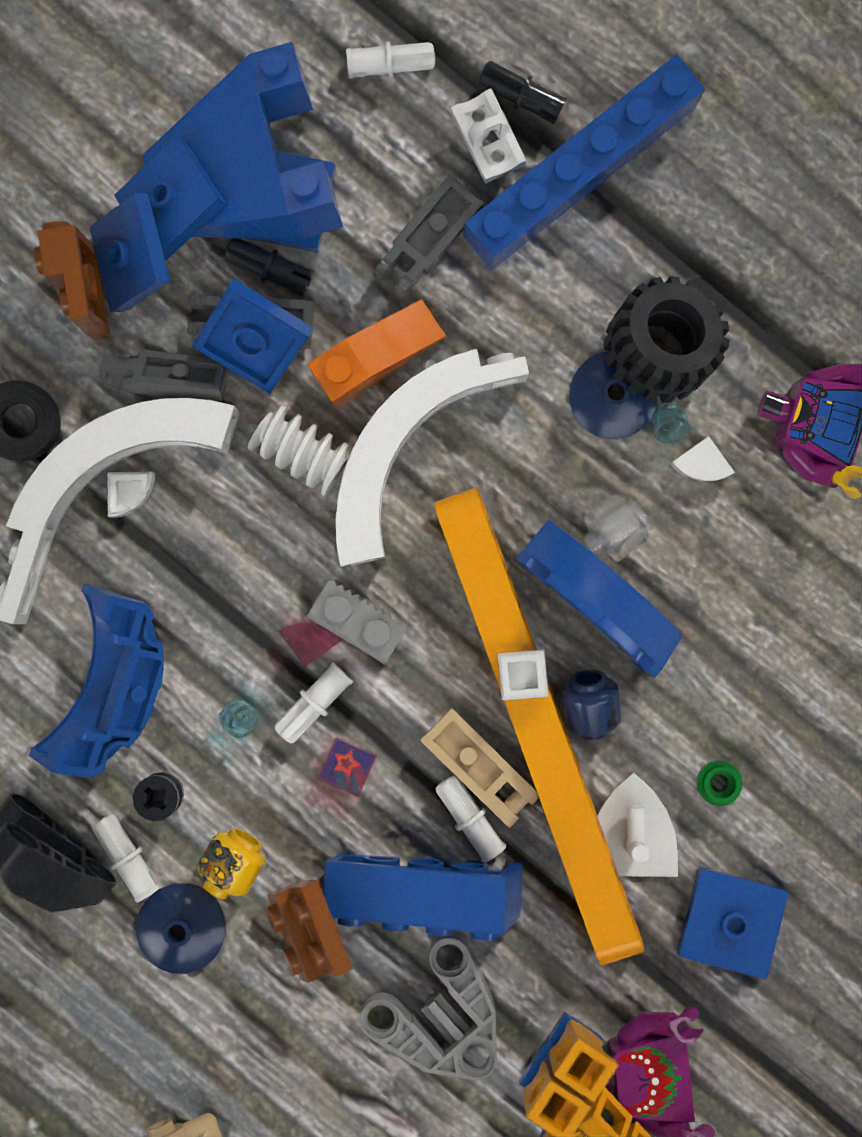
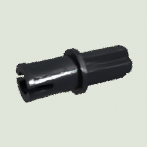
[479,61,567,125]
[224,238,314,297]

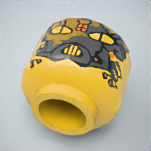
[197,828,266,900]

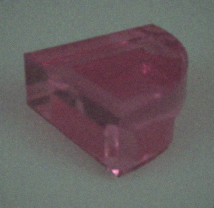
[278,623,342,667]

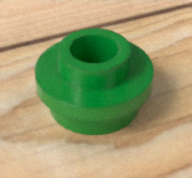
[696,760,742,806]

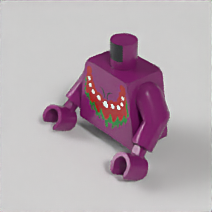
[605,1007,715,1137]

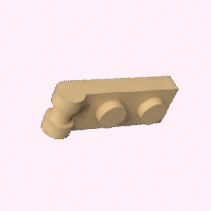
[420,707,539,828]

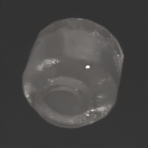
[582,495,652,562]

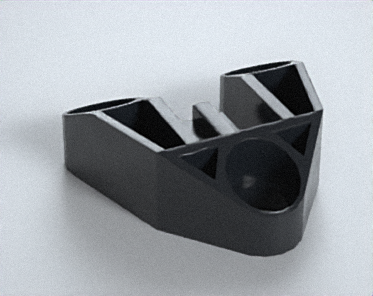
[0,793,117,913]

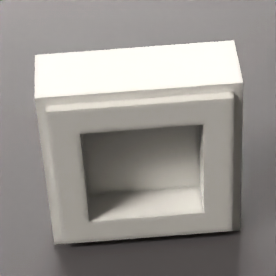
[498,649,549,700]

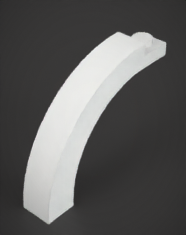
[336,349,529,568]

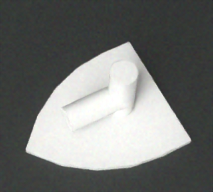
[597,772,678,877]

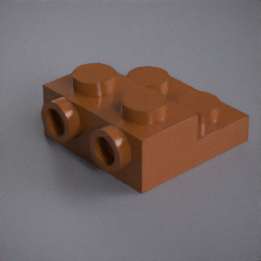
[34,221,110,338]
[265,880,353,983]

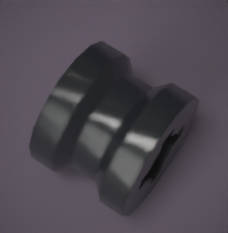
[132,772,184,821]

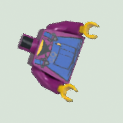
[757,364,862,499]

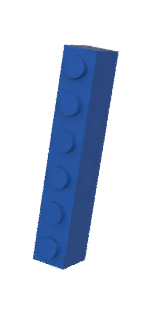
[463,54,706,271]

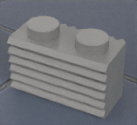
[307,580,407,664]

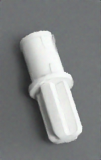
[346,41,435,79]
[274,662,353,743]
[436,775,506,863]
[92,814,162,903]

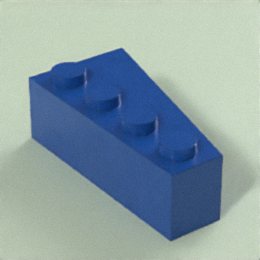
[324,854,523,941]

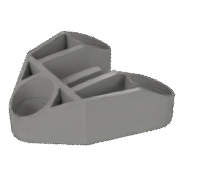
[360,932,497,1080]

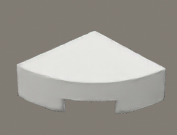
[670,436,735,481]
[107,472,155,518]

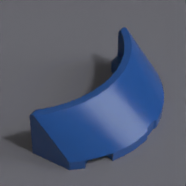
[514,520,683,678]
[29,583,164,778]

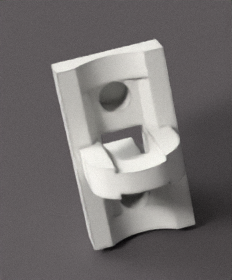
[450,88,526,184]

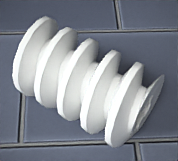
[248,405,348,497]

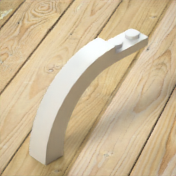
[0,398,240,624]

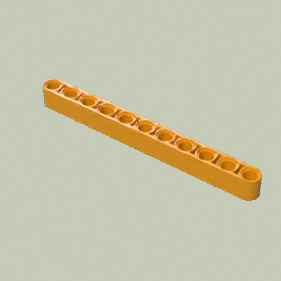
[434,486,645,966]

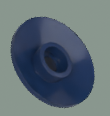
[569,351,658,440]
[136,883,226,974]

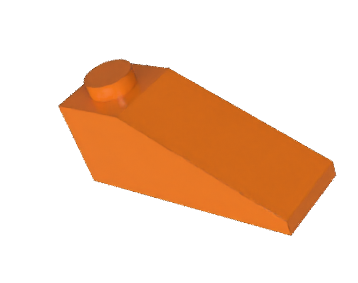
[307,299,446,409]

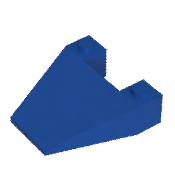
[143,42,343,239]

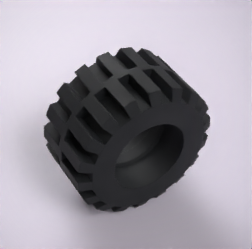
[604,276,730,403]

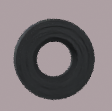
[0,380,61,462]

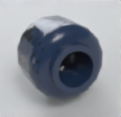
[560,669,621,740]

